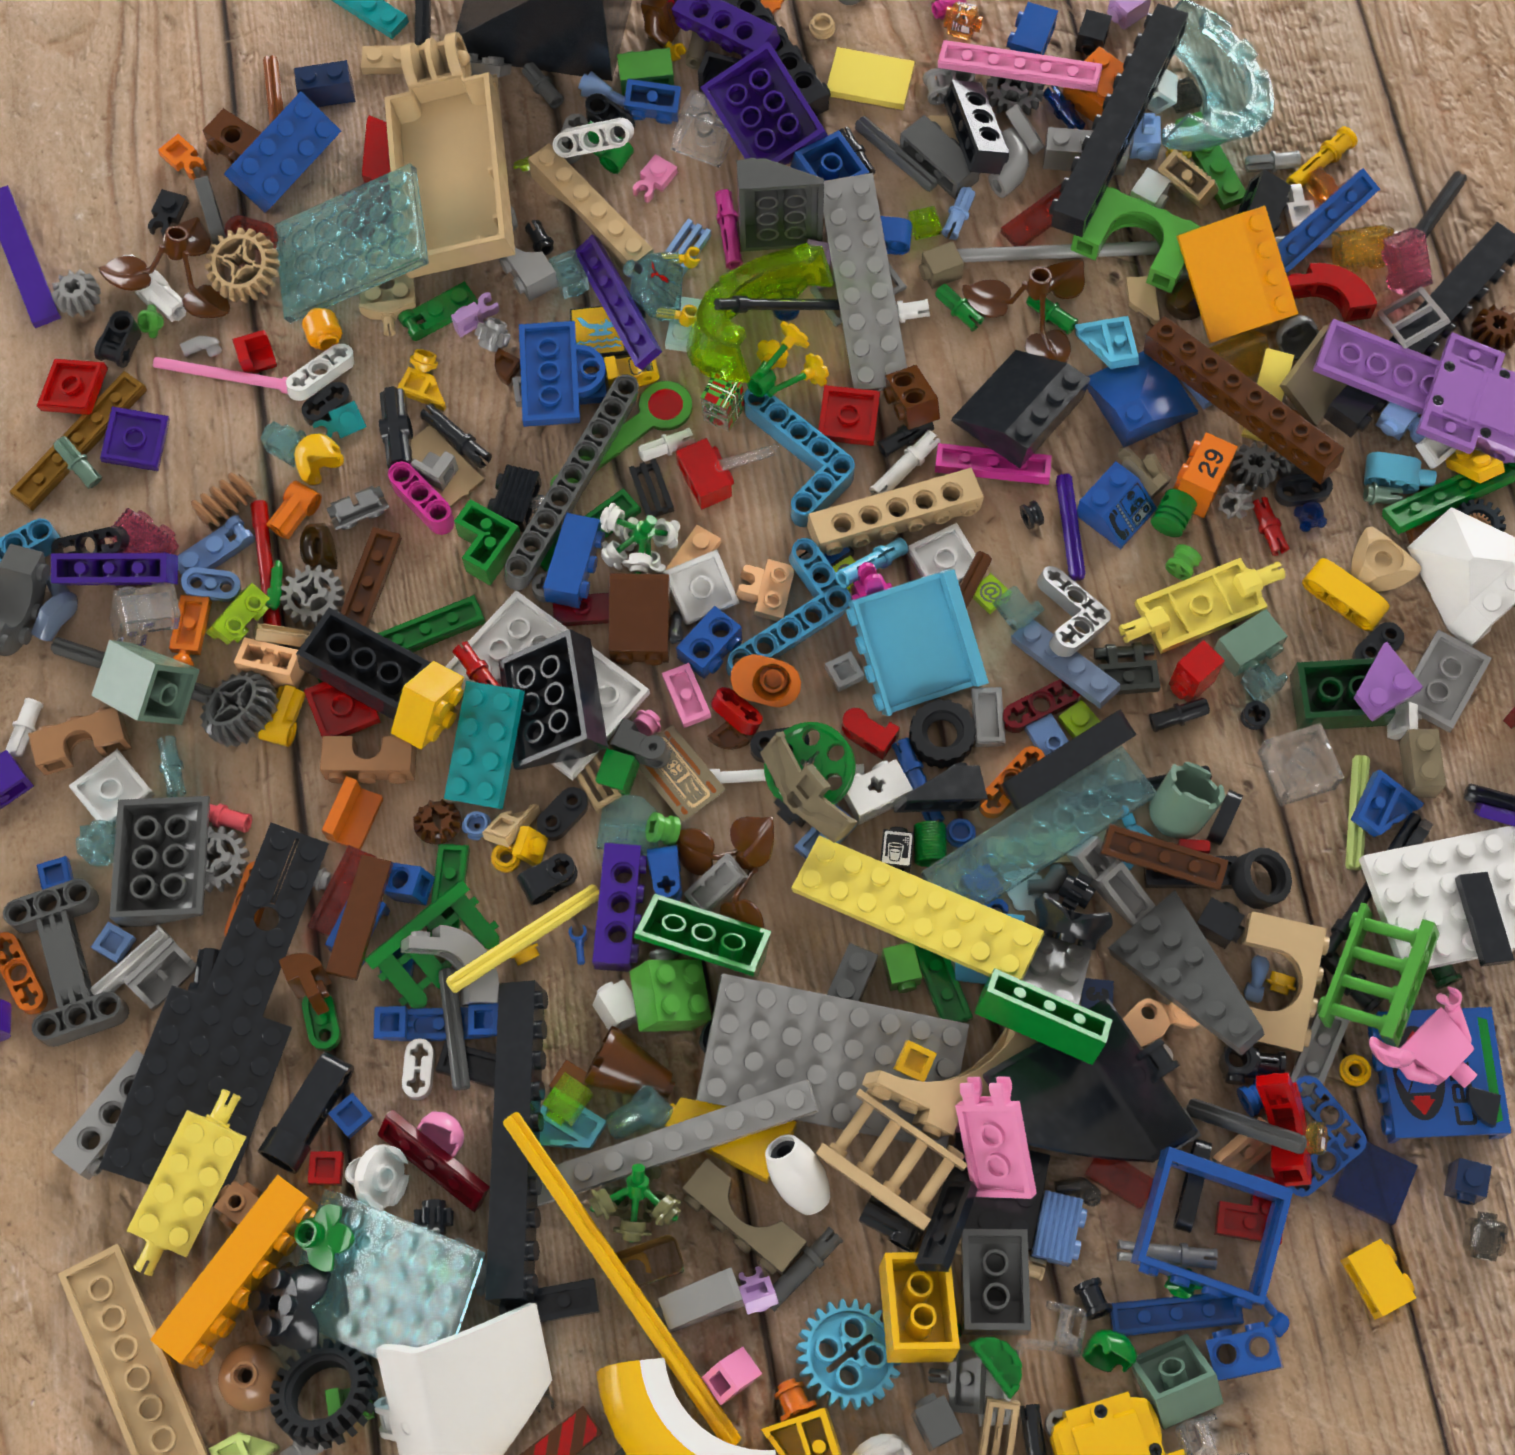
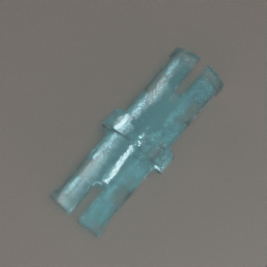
[156,736,187,797]

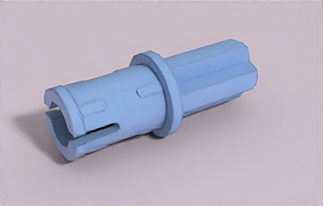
[941,187,975,240]

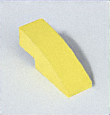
[1241,348,1294,442]

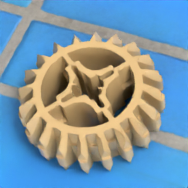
[205,227,281,303]

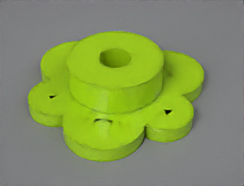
[513,156,530,171]

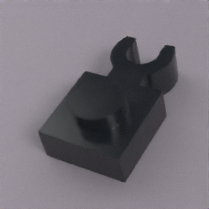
[148,189,189,237]

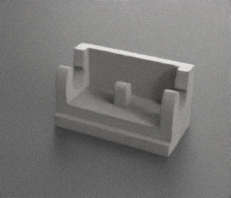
[123,937,196,1011]

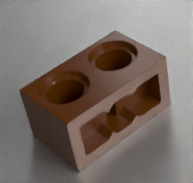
[883,365,940,430]

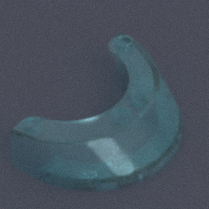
[1162,0,1274,151]

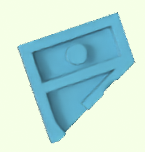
[1075,316,1139,369]
[540,1088,608,1150]

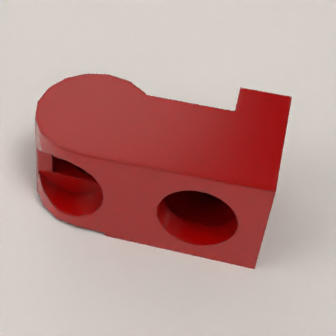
[842,708,900,760]

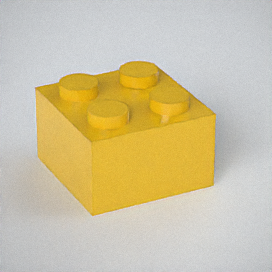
[391,661,464,750]

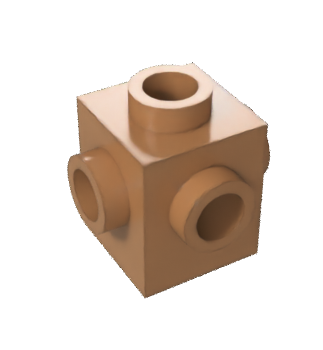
[214,1180,262,1230]

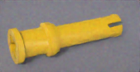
[1286,126,1358,187]

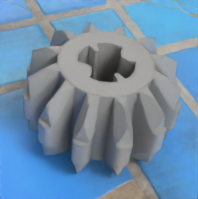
[52,269,101,318]

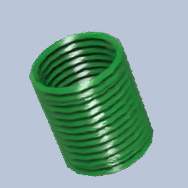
[913,820,948,867]

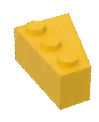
[761,1407,842,1455]

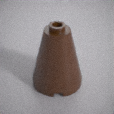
[584,1026,676,1102]

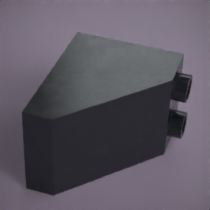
[455,0,632,81]

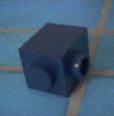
[1444,1158,1492,1205]

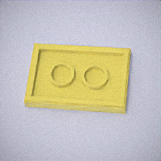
[827,47,915,110]

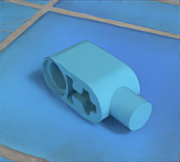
[1364,452,1437,494]

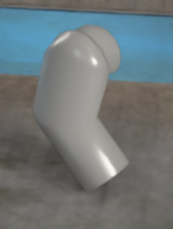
[180,336,222,357]

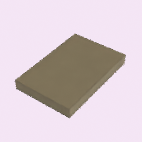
[1279,325,1347,426]

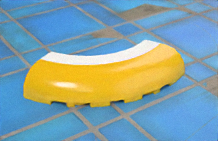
[596,1358,776,1455]

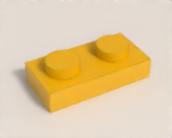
[1445,449,1505,483]

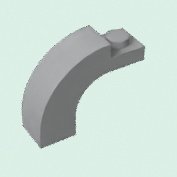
[401,925,499,1006]

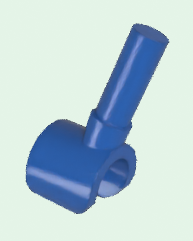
[568,925,588,965]
[1263,1296,1290,1338]

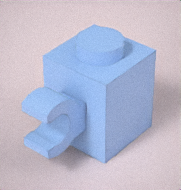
[1130,113,1161,160]
[1375,402,1425,443]

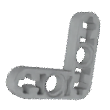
[1037,566,1111,657]

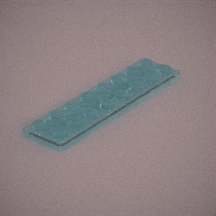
[921,745,1157,906]

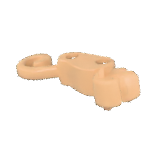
[1123,998,1201,1048]

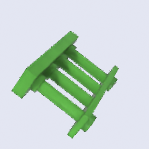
[1317,902,1440,1048]

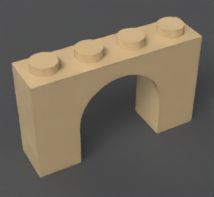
[1241,911,1330,1053]

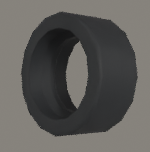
[1230,848,1292,909]

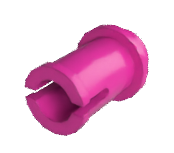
[931,0,967,20]

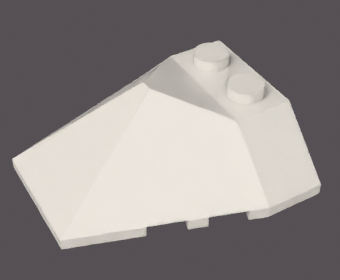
[1407,507,1515,647]

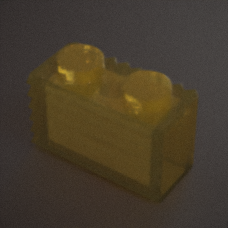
[1331,224,1395,273]

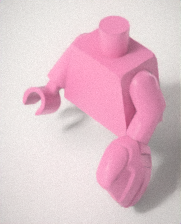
[1369,986,1478,1088]

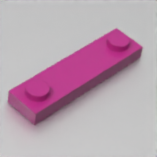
[935,443,1052,485]

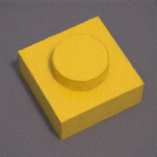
[512,826,549,866]
[893,1040,937,1082]

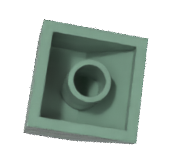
[1131,1334,1224,1430]

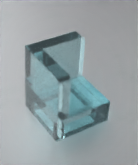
[992,586,1045,630]
[1240,662,1288,702]

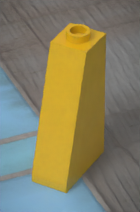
[663,1097,797,1184]

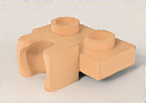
[736,559,795,621]

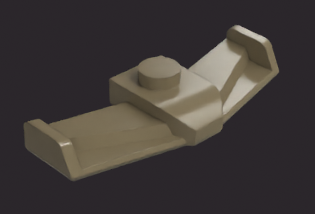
[760,731,858,843]

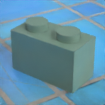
[1214,609,1288,677]

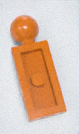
[169,595,212,667]

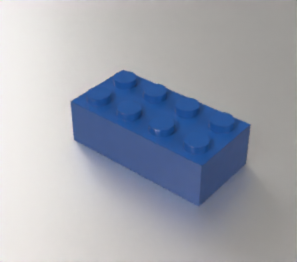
[224,91,341,213]

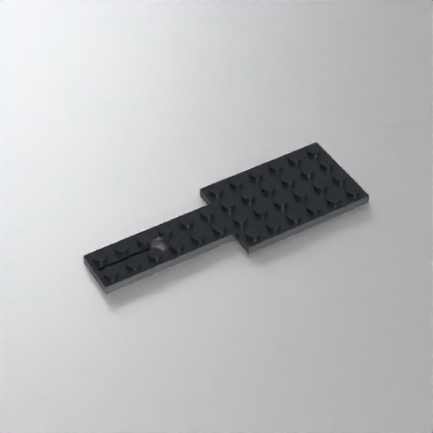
[99,822,329,1207]

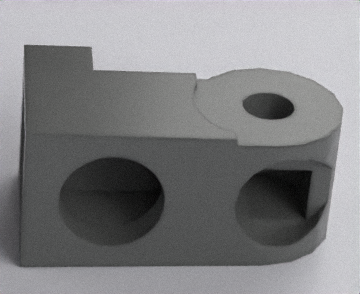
[610,718,671,769]

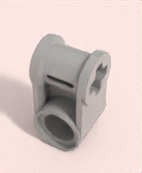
[922,68,975,105]

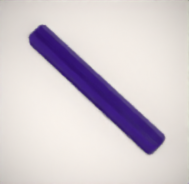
[1056,474,1086,581]

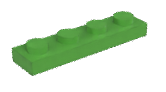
[1175,111,1246,210]

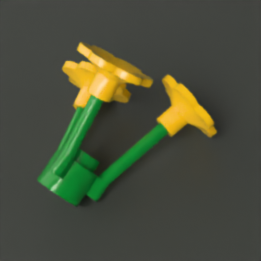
[747,321,829,398]

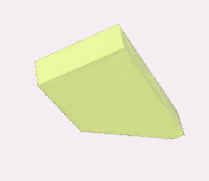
[208,1432,280,1455]

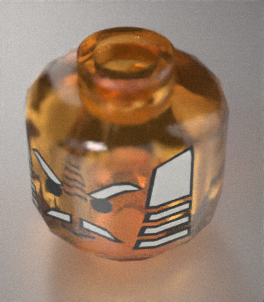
[943,1,983,40]

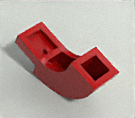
[1287,263,1377,322]

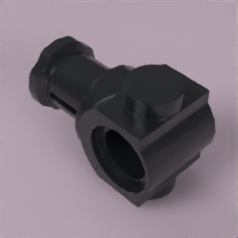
[1219,1045,1286,1085]

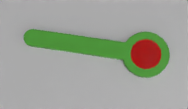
[550,381,692,486]

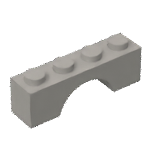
[499,204,558,301]

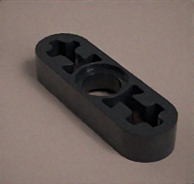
[51,526,130,553]
[1173,1138,1212,1233]

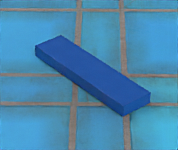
[1109,1294,1244,1337]

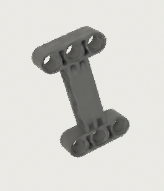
[3,879,129,1047]

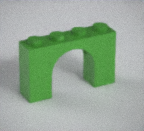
[1070,187,1201,293]

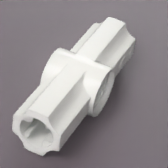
[123,254,186,322]

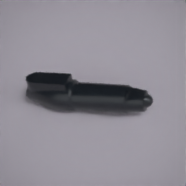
[668,610,684,644]

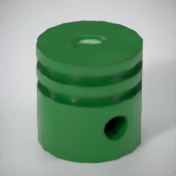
[1151,489,1197,537]

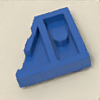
[1351,770,1424,837]

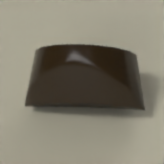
[1165,277,1201,320]
[300,523,338,570]

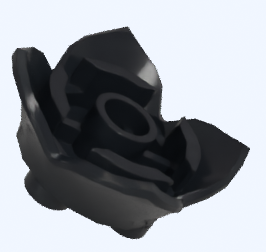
[1034,893,1113,951]
[248,1261,331,1351]

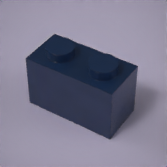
[294,60,356,107]

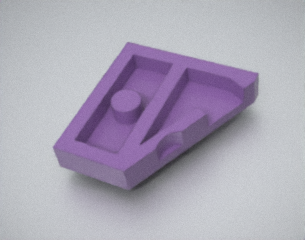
[1354,642,1423,722]

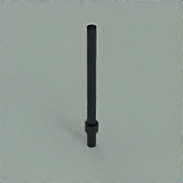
[714,295,840,313]
[1326,812,1421,957]

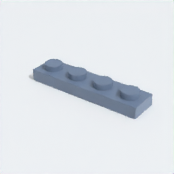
[1011,618,1120,709]

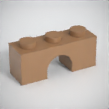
[28,707,132,775]
[320,736,417,784]

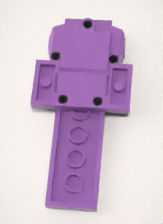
[1313,319,1515,464]

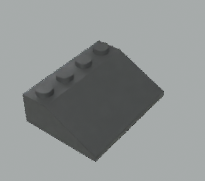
[736,158,824,252]
[109,796,210,927]

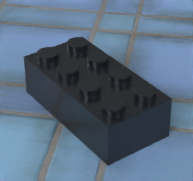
[296,607,431,720]

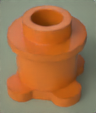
[774,1378,817,1422]

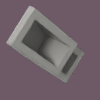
[1066,835,1156,927]

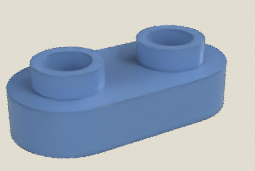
[181,567,241,602]

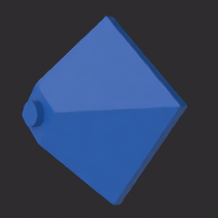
[1087,351,1198,447]

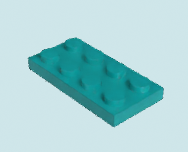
[444,681,525,810]

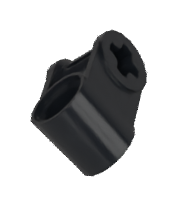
[585,93,635,137]
[94,310,142,368]
[517,853,578,906]

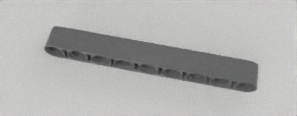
[504,374,639,590]

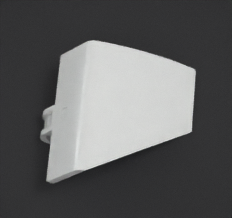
[373,1303,552,1455]

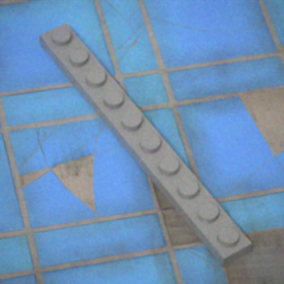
[537,1079,819,1207]

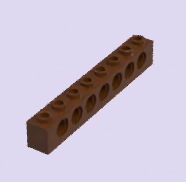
[1143,316,1345,484]

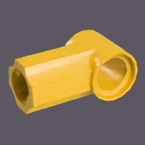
[258,685,305,747]

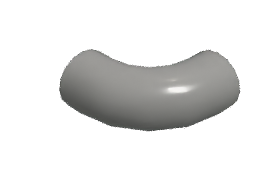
[988,127,1029,198]

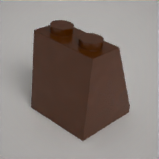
[609,573,672,666]

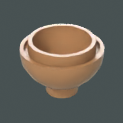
[218,1344,284,1412]

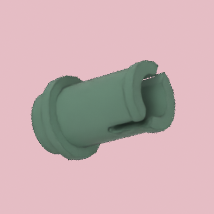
[1363,482,1403,505]

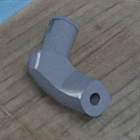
[31,575,78,641]

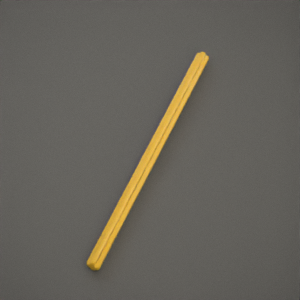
[503,1112,741,1446]

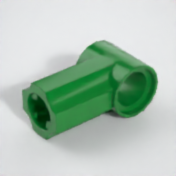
[588,121,634,174]

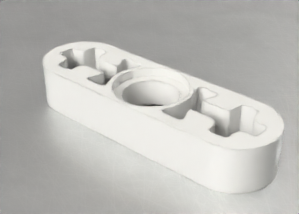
[286,344,354,401]

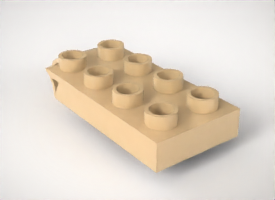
[384,32,515,279]

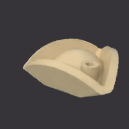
[1351,526,1421,592]

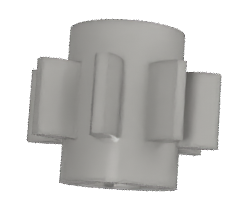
[474,317,511,352]
[1217,483,1255,519]

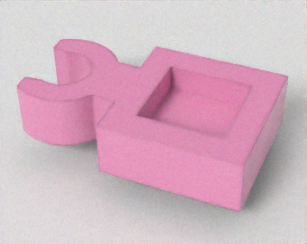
[633,154,678,203]

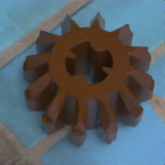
[1471,304,1515,352]

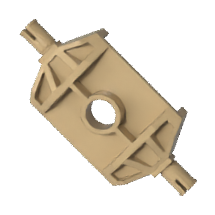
[355,224,416,336]

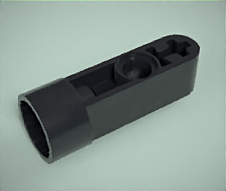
[258,1052,354,1174]

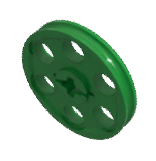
[764,722,856,805]

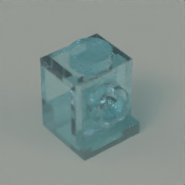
[549,249,589,299]
[260,421,306,467]

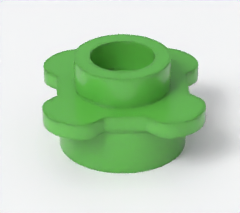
[137,304,164,338]

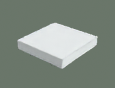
[907,523,975,585]
[663,549,739,626]
[69,749,155,832]

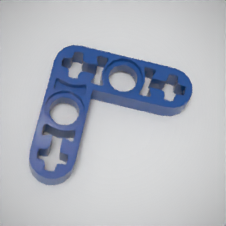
[1287,1075,1367,1197]

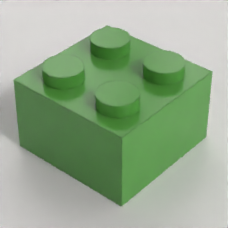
[629,960,712,1032]

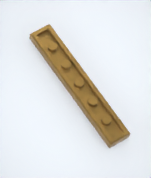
[9,371,147,511]

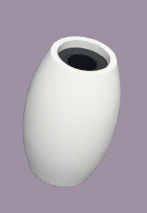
[765,1134,830,1215]

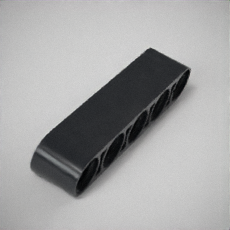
[1000,709,1137,811]

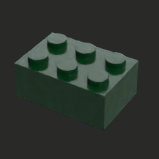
[1290,658,1396,731]

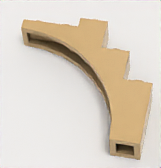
[862,1027,1038,1139]

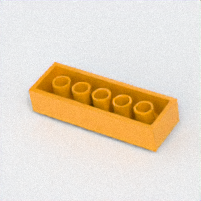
[150,1174,320,1369]

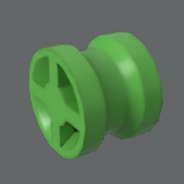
[1165,544,1202,580]
[645,812,681,846]

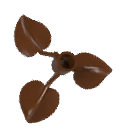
[99,217,230,318]
[962,259,1085,363]
[674,816,774,928]

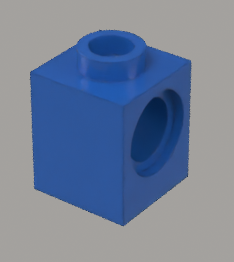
[384,862,435,906]

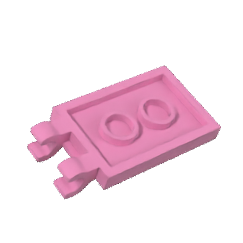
[955,1077,1037,1199]

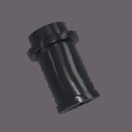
[525,220,554,255]

